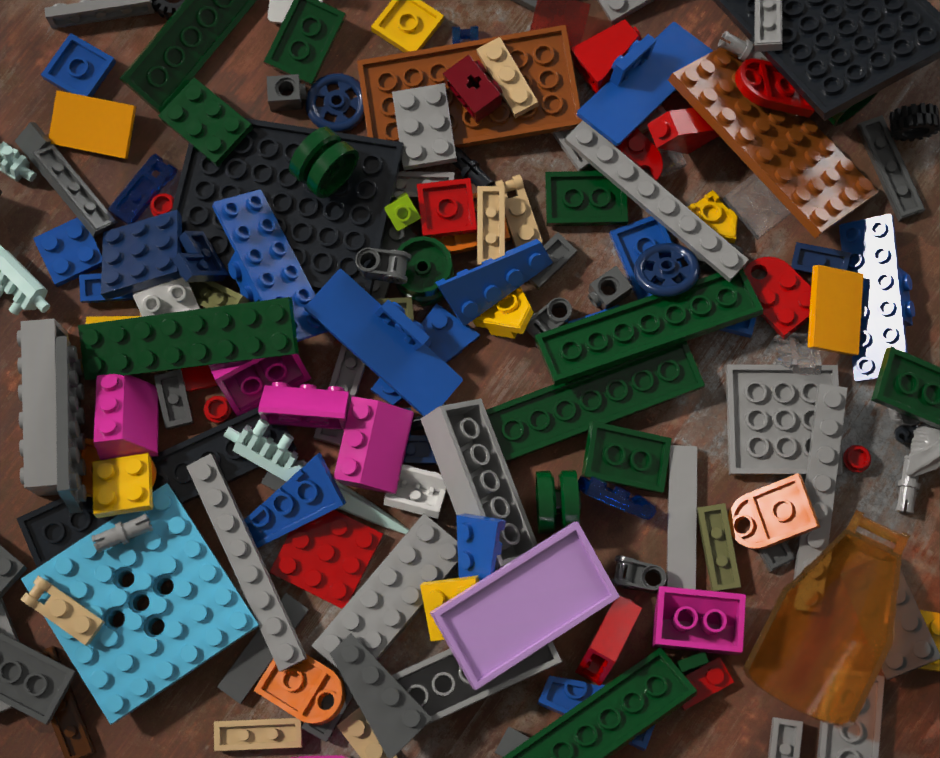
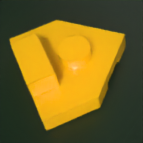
[687,190,738,244]
[473,287,534,339]

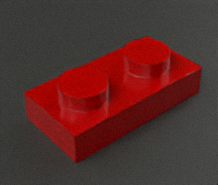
[681,657,734,711]

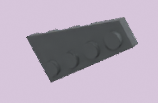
[330,633,432,758]

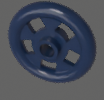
[305,73,365,133]
[634,243,700,297]

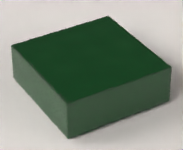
[675,652,709,672]

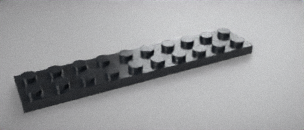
[16,407,298,568]

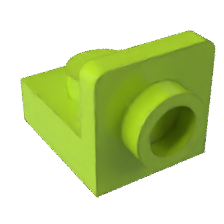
[384,192,421,231]

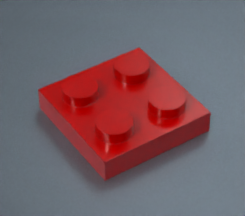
[417,178,477,238]

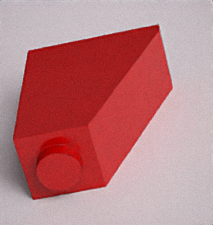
[570,19,642,94]
[647,108,719,154]
[575,595,642,686]

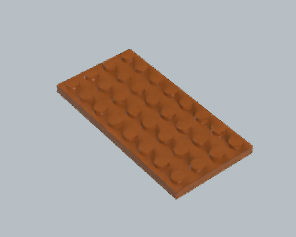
[357,25,582,148]
[668,42,879,239]

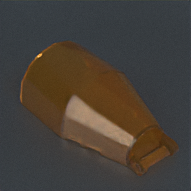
[743,510,911,727]

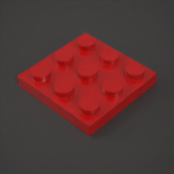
[269,510,384,609]

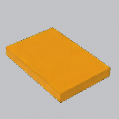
[49,90,137,159]
[807,265,864,356]

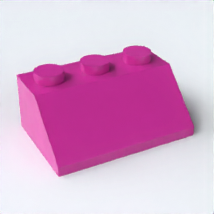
[209,354,311,417]
[94,374,159,460]
[258,382,350,430]
[333,396,414,494]
[652,586,746,656]

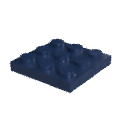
[101,210,182,300]

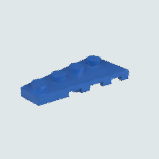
[435,239,553,326]
[371,303,480,406]
[244,453,347,548]
[456,513,506,581]
[537,676,655,751]

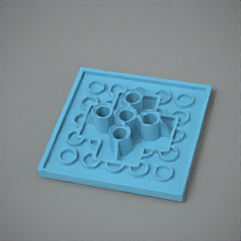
[21,483,259,725]

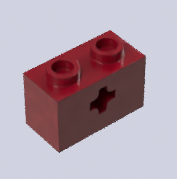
[443,54,503,123]

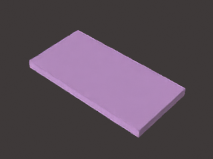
[430,522,620,690]

